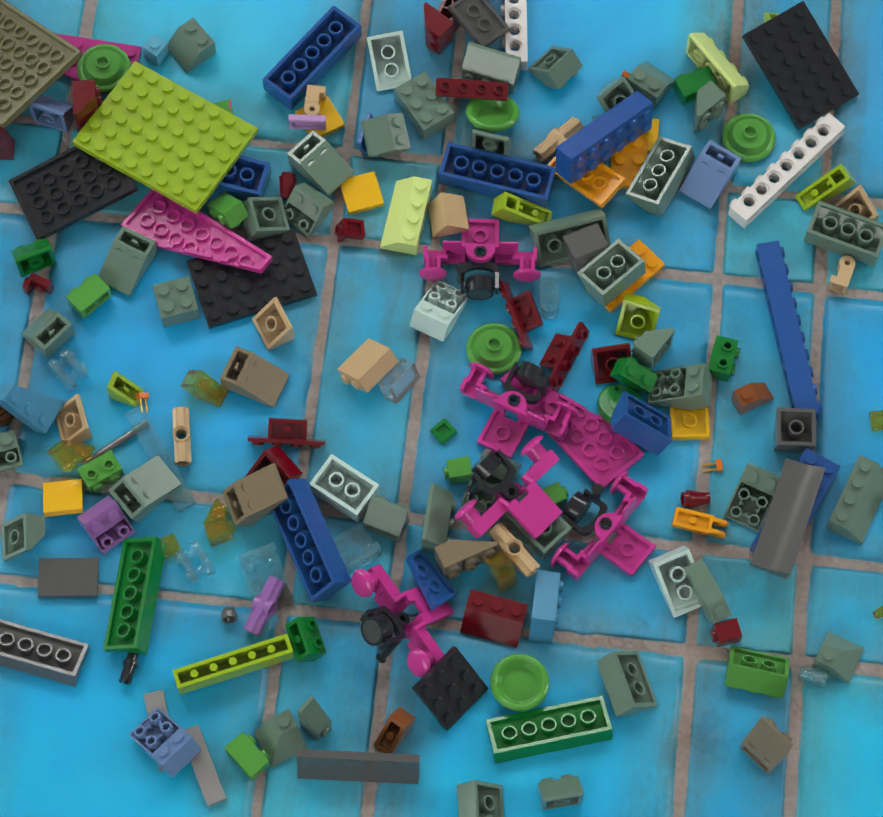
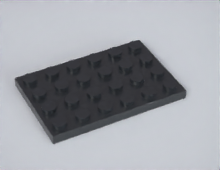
[742,1,859,130]
[8,146,138,239]
[187,228,317,329]

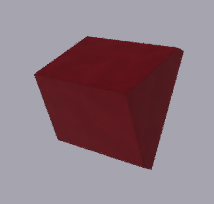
[590,343,631,385]

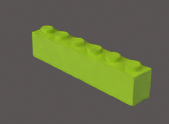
[172,634,294,695]

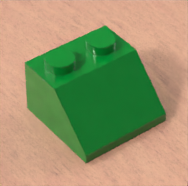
[11,238,57,278]

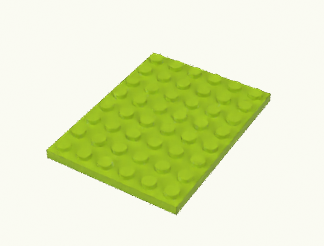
[72,61,258,214]

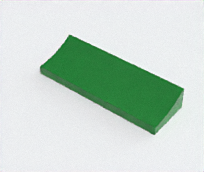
[103,537,167,655]
[486,695,612,764]

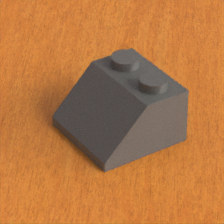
[562,223,609,273]
[774,408,816,452]

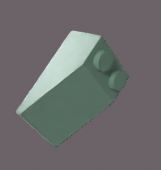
[471,129,513,156]

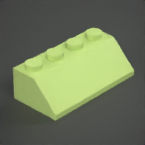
[685,33,749,105]
[380,176,432,255]

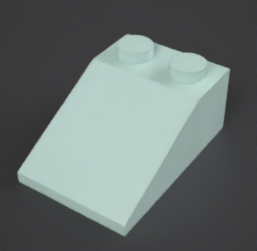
[366,30,412,91]
[648,546,701,618]

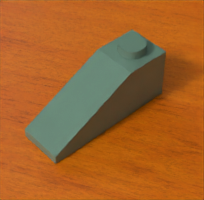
[684,559,732,623]
[297,695,332,741]

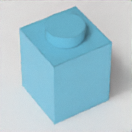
[142,34,170,67]

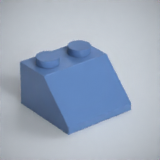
[29,95,75,133]

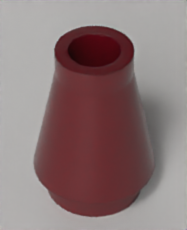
[279,172,297,200]
[680,490,711,509]

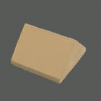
[833,185,879,221]
[428,192,469,239]
[252,297,294,350]
[56,394,92,446]

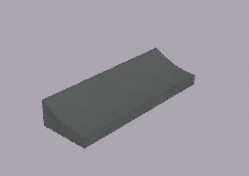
[750,458,825,579]
[0,619,89,687]
[296,749,420,784]

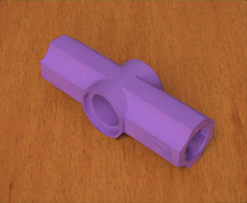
[243,576,286,636]

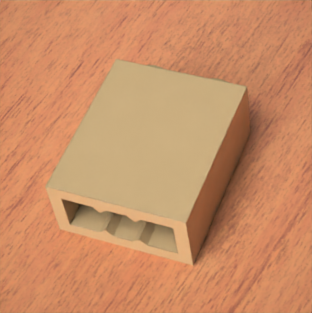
[337,338,399,393]

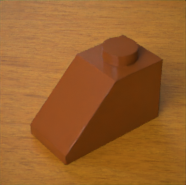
[731,382,774,415]
[373,707,416,753]

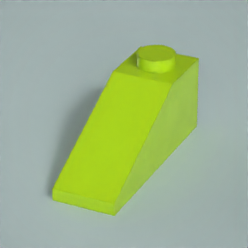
[795,164,856,211]
[491,192,553,225]

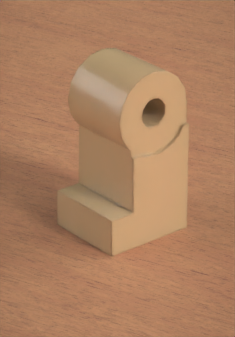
[304,85,326,115]
[827,255,855,295]

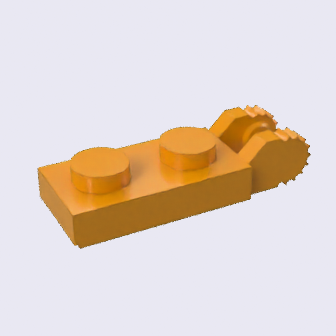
[671,507,728,539]

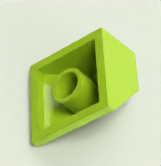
[615,292,661,339]

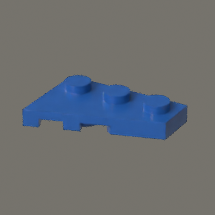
[406,549,459,611]

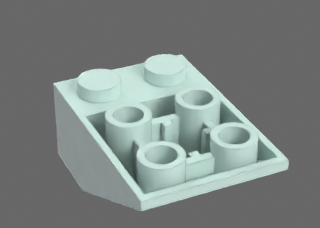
[410,281,469,342]

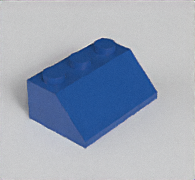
[611,391,672,456]

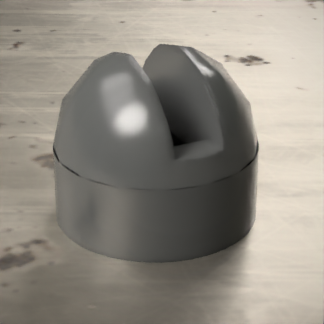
[221,607,237,623]

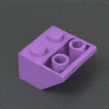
[77,495,135,554]

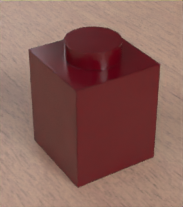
[710,618,742,647]

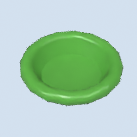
[77,44,131,93]
[465,97,520,132]
[721,113,776,162]
[466,323,522,375]
[490,654,549,711]

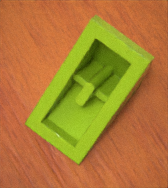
[107,371,144,407]

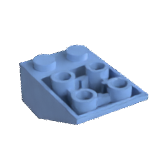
[679,140,741,210]
[129,707,202,778]

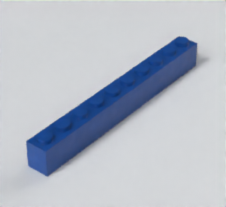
[755,241,822,420]

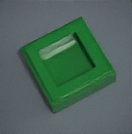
[430,418,457,445]

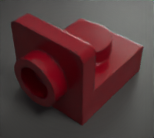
[335,218,365,242]
[22,272,54,296]

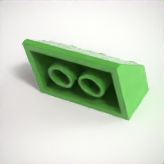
[724,646,790,698]

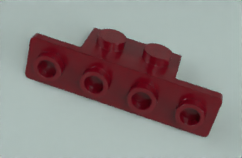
[435,78,508,101]
[499,280,544,351]
[539,321,590,393]
[248,417,326,449]

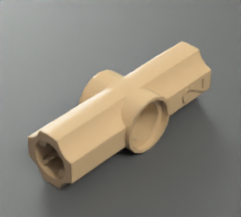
[533,117,583,163]
[172,406,192,467]
[488,522,540,578]

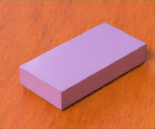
[288,114,326,130]

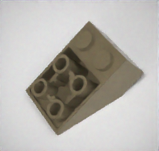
[220,346,289,408]
[222,463,288,526]
[434,539,498,579]
[740,716,793,775]

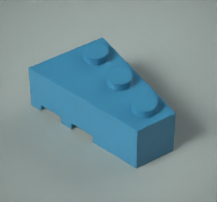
[0,384,65,433]
[529,570,563,644]

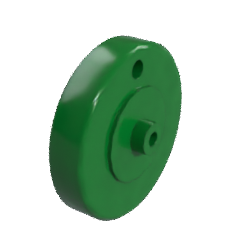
[597,384,642,424]

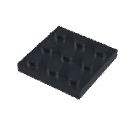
[412,646,489,731]

